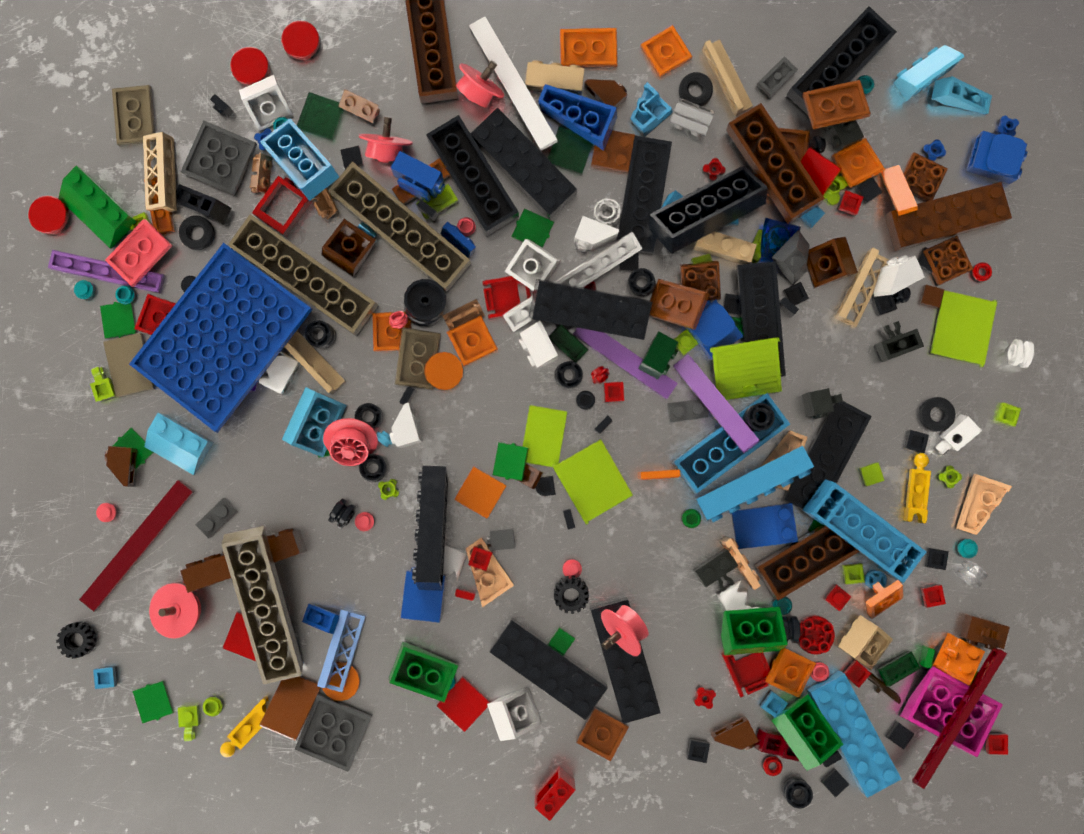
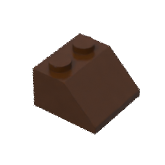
[321,218,376,277]
[807,237,858,288]

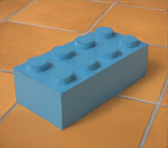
[260,118,339,201]

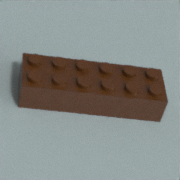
[405,0,458,104]
[726,103,825,224]
[885,181,1012,252]
[754,524,860,601]
[180,528,307,593]

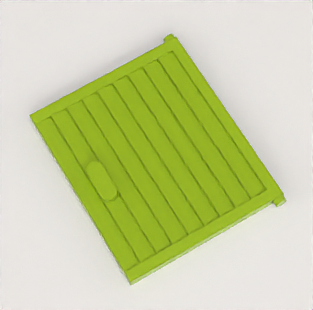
[930,290,997,367]
[710,337,782,400]
[552,439,633,525]

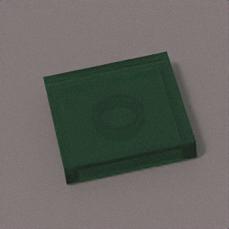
[297,92,344,141]
[548,126,593,175]

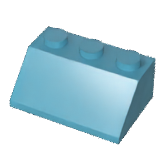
[894,45,965,101]
[282,387,347,457]
[144,413,214,475]

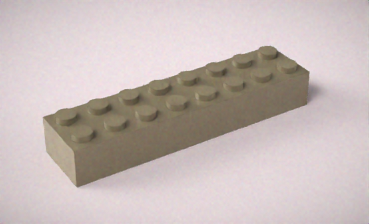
[328,162,471,292]
[228,214,378,336]
[221,526,303,685]

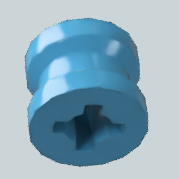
[864,570,887,588]

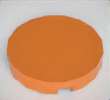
[424,352,463,390]
[322,661,360,701]

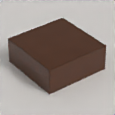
[919,284,945,309]
[517,464,543,489]

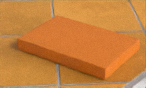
[560,28,617,68]

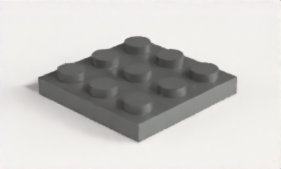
[181,120,257,196]
[295,694,372,772]

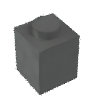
[487,528,515,551]

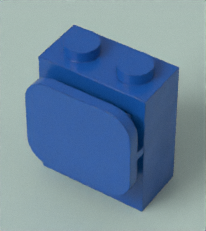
[966,131,1028,184]
[391,151,445,202]
[685,299,743,361]
[401,567,447,623]

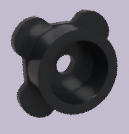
[893,287,911,304]

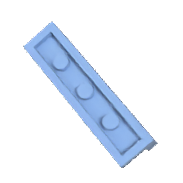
[317,610,366,692]

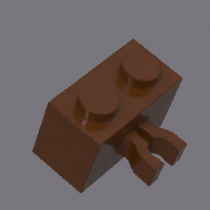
[960,614,1010,650]

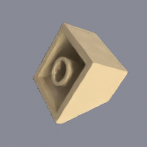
[838,615,893,670]

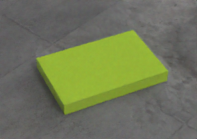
[523,405,567,467]

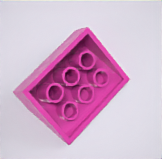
[900,666,1003,757]

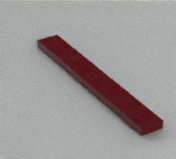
[79,480,194,612]
[912,648,1007,789]

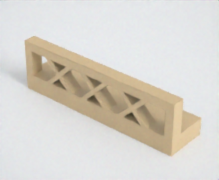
[702,39,753,116]
[143,132,177,212]
[834,247,889,328]
[284,330,346,394]

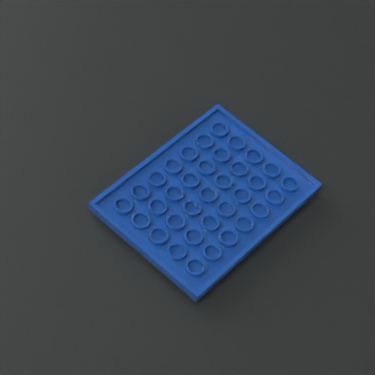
[129,242,313,433]

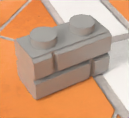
[670,98,715,137]

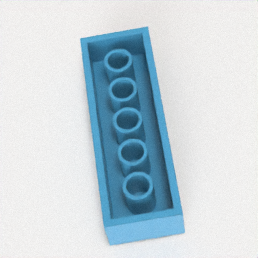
[671,393,790,494]
[696,446,814,522]
[806,671,901,798]

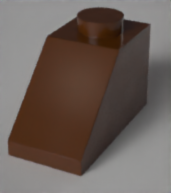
[584,79,627,108]
[105,446,137,487]
[711,717,758,750]

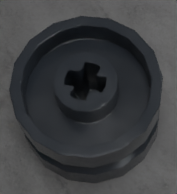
[404,279,446,326]

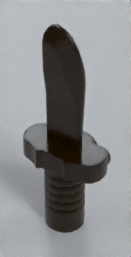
[867,673,901,704]

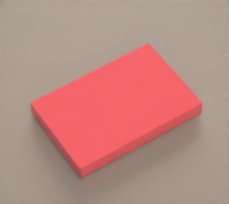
[105,219,173,287]

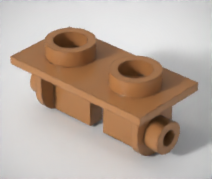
[339,89,380,123]
[249,152,272,194]
[312,188,338,220]
[443,299,485,330]

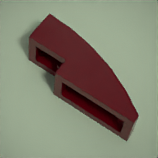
[754,729,800,762]

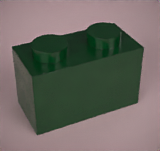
[638,331,679,379]

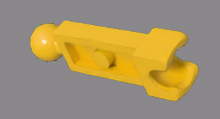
[903,453,931,524]
[220,696,269,757]

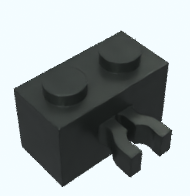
[824,120,864,151]
[875,321,924,362]
[802,388,843,419]
[693,548,738,592]

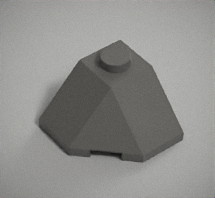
[772,231,810,285]

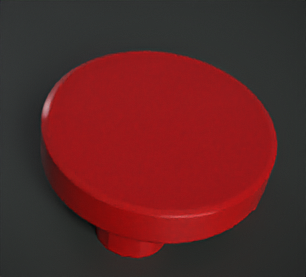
[281,20,320,61]
[230,47,270,87]
[28,196,69,234]
[797,615,835,655]

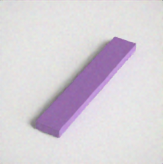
[48,250,165,294]
[573,328,678,399]
[673,354,759,453]

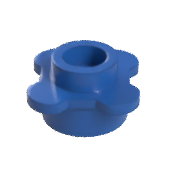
[997,115,1019,136]
[254,128,272,151]
[923,139,946,161]

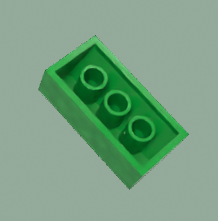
[58,165,137,249]

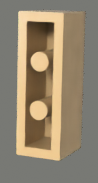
[525,60,584,96]
[693,231,757,265]

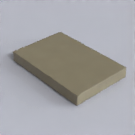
[112,85,156,146]
[394,327,441,390]
[103,333,155,398]

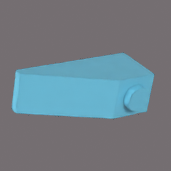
[931,76,992,114]

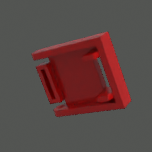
[482,276,531,319]
[721,652,771,698]

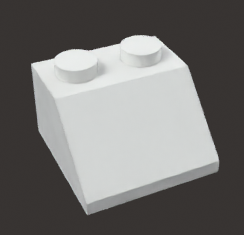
[239,75,293,132]
[574,216,619,252]
[505,239,560,291]
[873,255,925,297]
[518,321,558,369]
[390,403,423,448]
[487,687,542,741]

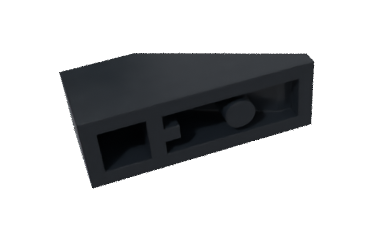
[176,184,232,225]

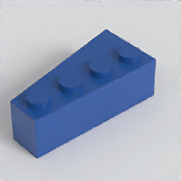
[538,84,618,151]

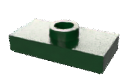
[549,324,589,363]
[877,651,921,687]

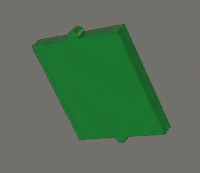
[511,208,554,248]
[100,302,137,339]
[112,428,154,470]
[492,442,529,481]
[132,681,174,724]

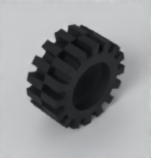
[554,576,589,614]
[56,622,96,659]

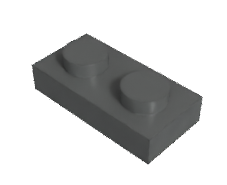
[757,56,798,97]
[667,399,708,422]
[195,498,238,539]

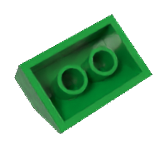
[721,607,788,655]

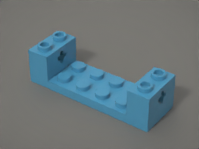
[802,479,926,583]

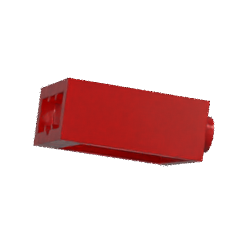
[252,176,313,238]
[535,766,576,821]

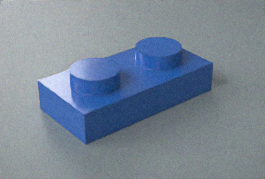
[440,221,476,258]
[302,603,340,634]

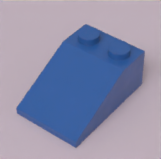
[731,503,798,549]

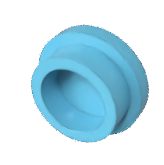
[376,430,392,447]

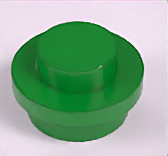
[682,509,701,528]

